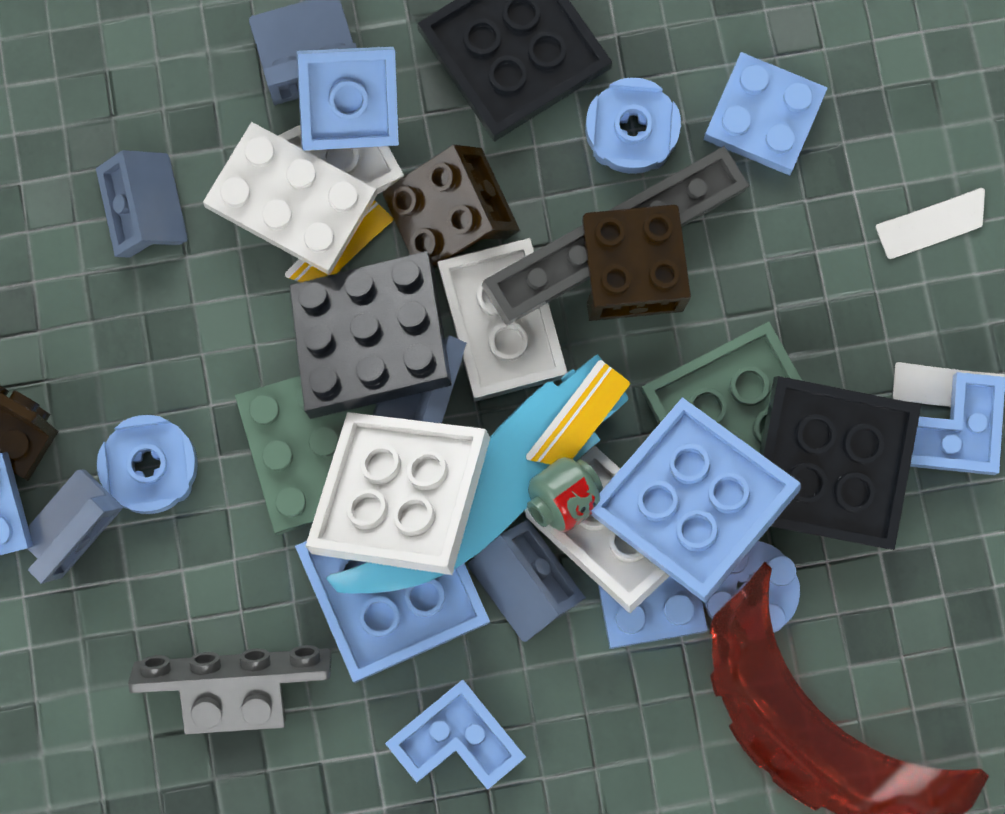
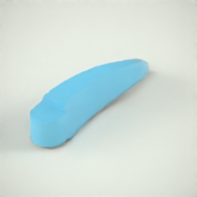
[326,354,628,594]

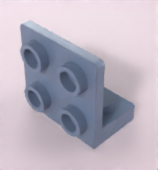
[249,0,357,105]

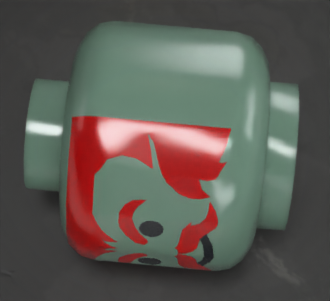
[527,457,603,532]

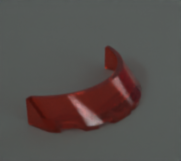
[709,561,989,814]

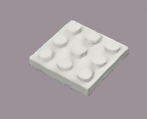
[306,412,490,575]

